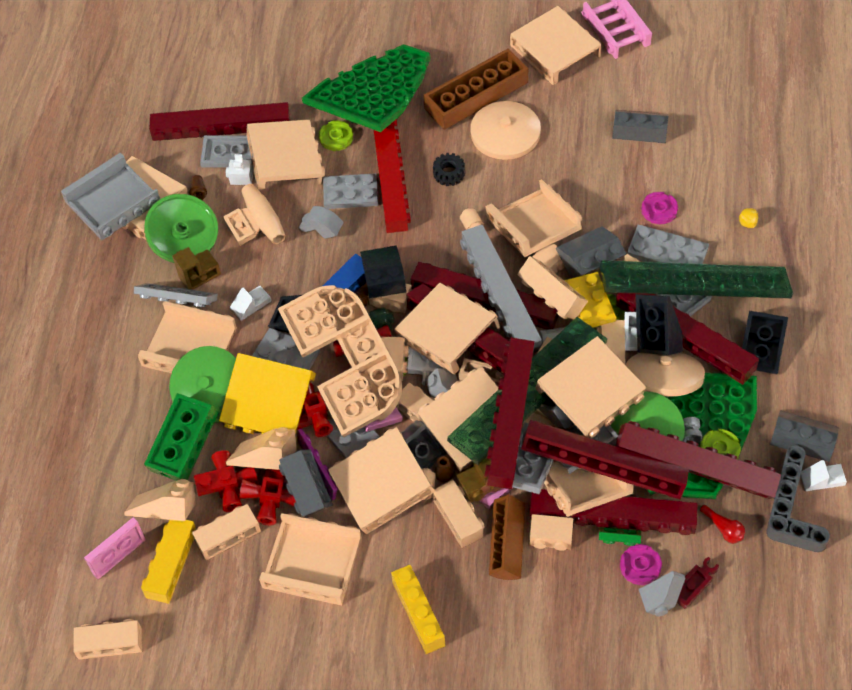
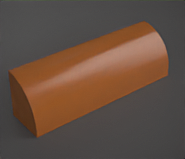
[489,494,525,580]

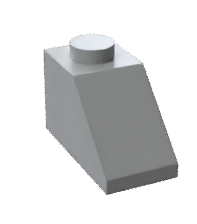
[426,368,457,398]
[639,571,685,617]

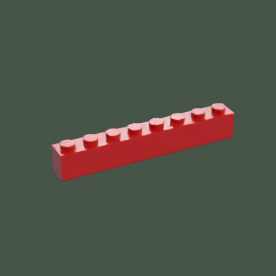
[373,119,411,233]

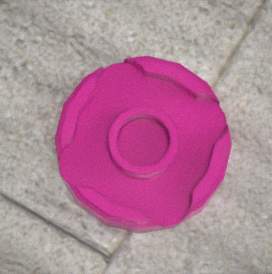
[641,192,678,224]
[620,544,662,585]

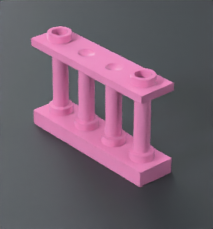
[582,0,652,59]

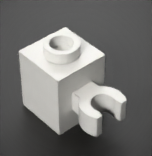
[226,154,253,185]

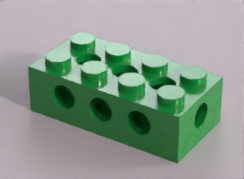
[144,393,218,481]

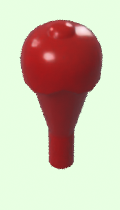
[700,505,745,544]

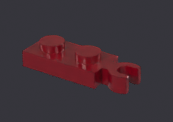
[677,557,719,609]

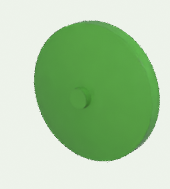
[144,194,218,263]
[169,346,236,423]
[610,391,685,446]

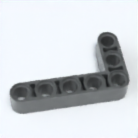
[766,445,830,553]

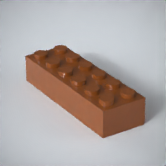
[423,48,529,130]

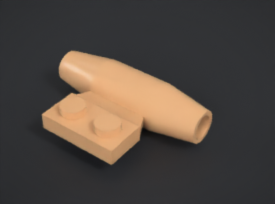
[223,184,286,246]

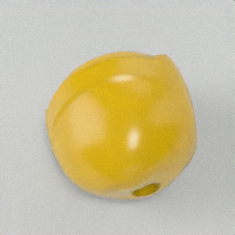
[739,208,758,228]

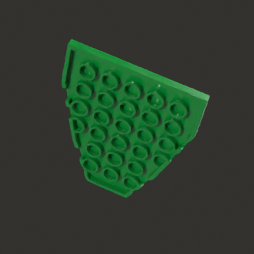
[302,44,431,132]
[665,373,757,499]

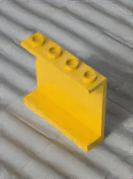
[219,353,316,442]

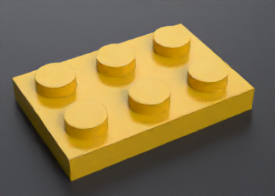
[564,272,616,331]

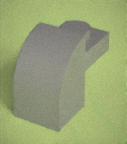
[299,206,344,239]

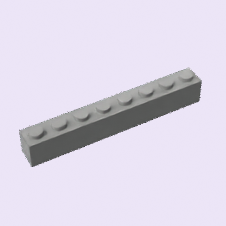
[460,225,542,354]

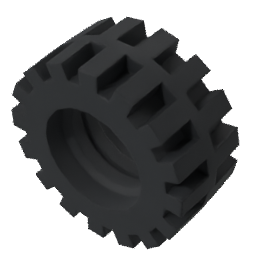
[433,153,465,186]

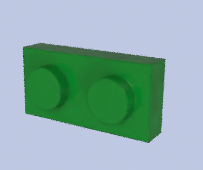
[599,527,641,546]

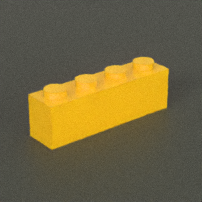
[141,520,196,604]
[391,565,445,654]

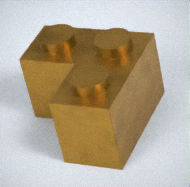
[172,247,221,290]
[457,449,502,502]

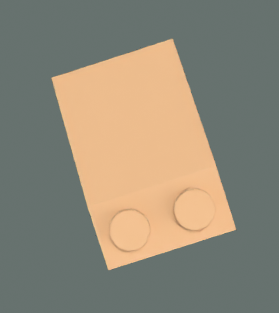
[226,427,297,470]
[125,479,195,521]

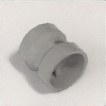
[683,417,702,443]

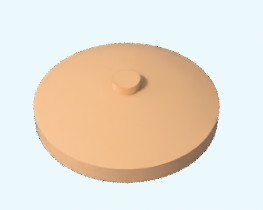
[471,101,541,160]
[625,352,705,396]

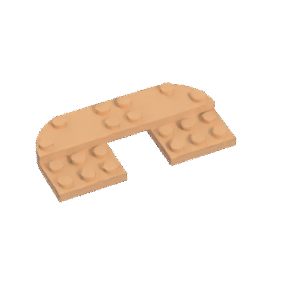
[278,285,402,438]

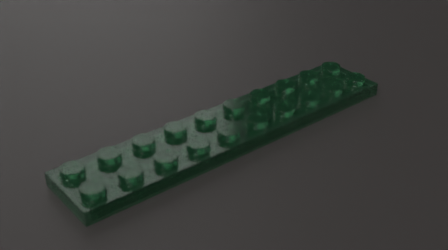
[600,260,793,299]
[447,317,607,465]

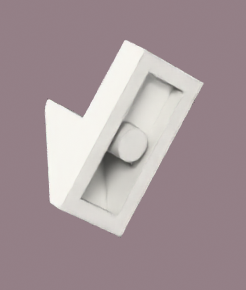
[230,286,271,321]
[624,312,637,351]
[801,460,847,491]

